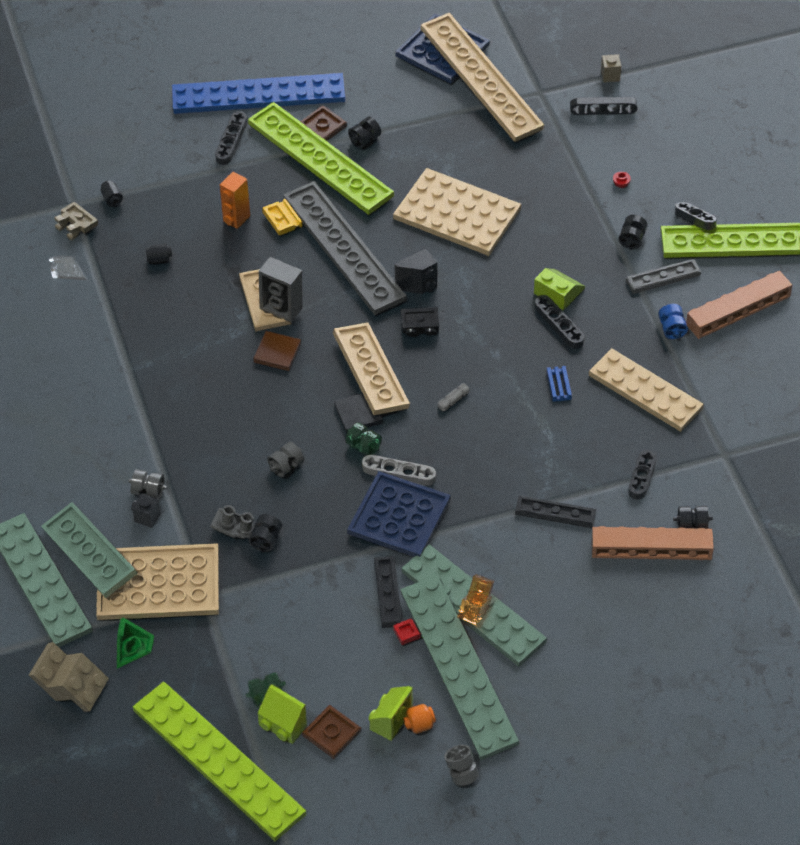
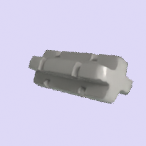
[438,383,469,411]

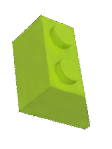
[534,268,585,310]
[258,684,307,744]
[368,686,413,741]

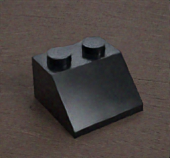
[394,249,438,294]

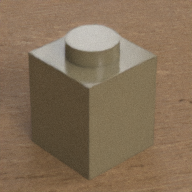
[601,54,621,83]

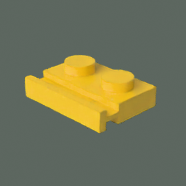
[262,199,302,235]

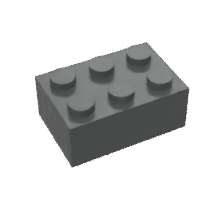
[258,257,303,322]

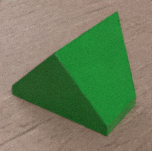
[117,618,154,669]

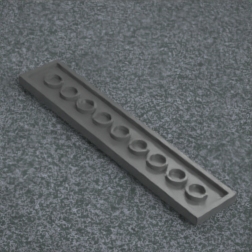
[283,181,406,315]

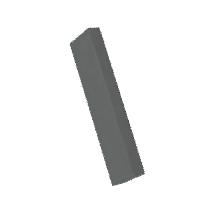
[626,259,701,294]

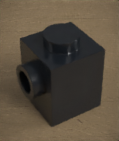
[131,494,161,528]

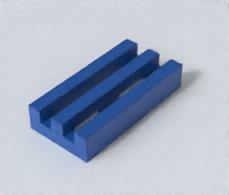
[547,366,572,402]

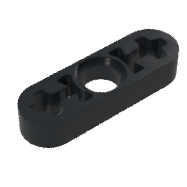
[675,202,717,230]
[628,450,656,500]

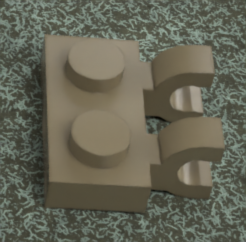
[54,202,98,241]

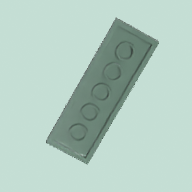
[41,502,138,598]

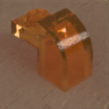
[457,574,494,625]

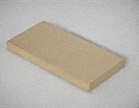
[239,269,291,331]

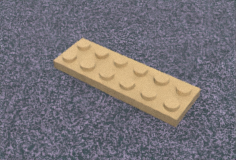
[333,323,410,415]
[589,348,704,432]

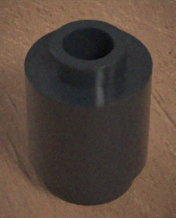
[100,180,123,206]
[145,243,172,263]

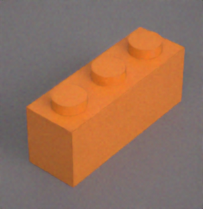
[220,172,250,229]

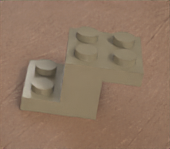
[29,642,109,712]

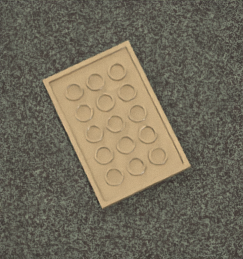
[393,168,521,256]
[96,544,219,620]

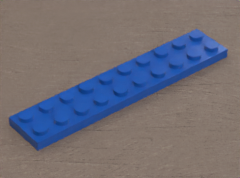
[172,73,345,114]

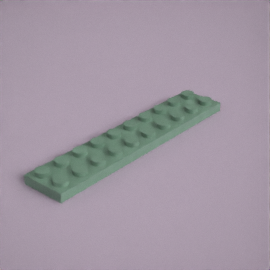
[400,574,519,760]

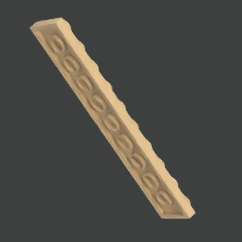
[421,13,544,142]

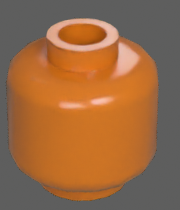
[403,704,436,734]

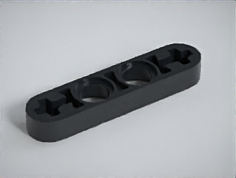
[570,97,638,115]
[215,111,247,165]
[535,295,584,349]

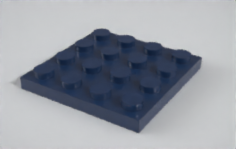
[395,13,490,84]
[347,471,451,557]

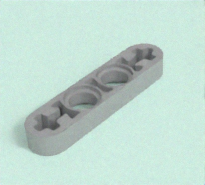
[362,455,436,486]

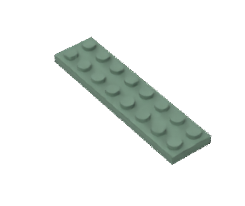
[0,513,93,647]
[402,544,547,667]

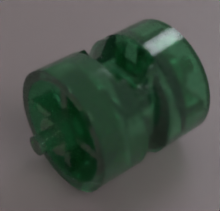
[345,422,382,456]
[245,672,286,707]

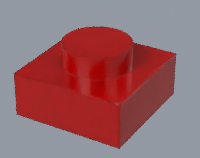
[393,618,420,645]

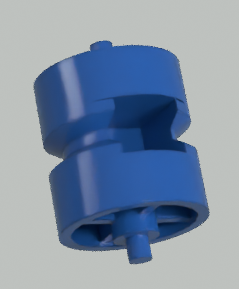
[658,304,688,339]

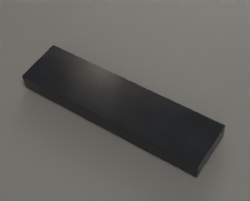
[515,495,596,528]
[374,556,402,628]

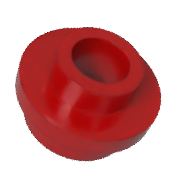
[613,172,631,188]

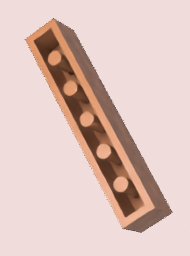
[686,270,792,339]
[592,526,714,560]

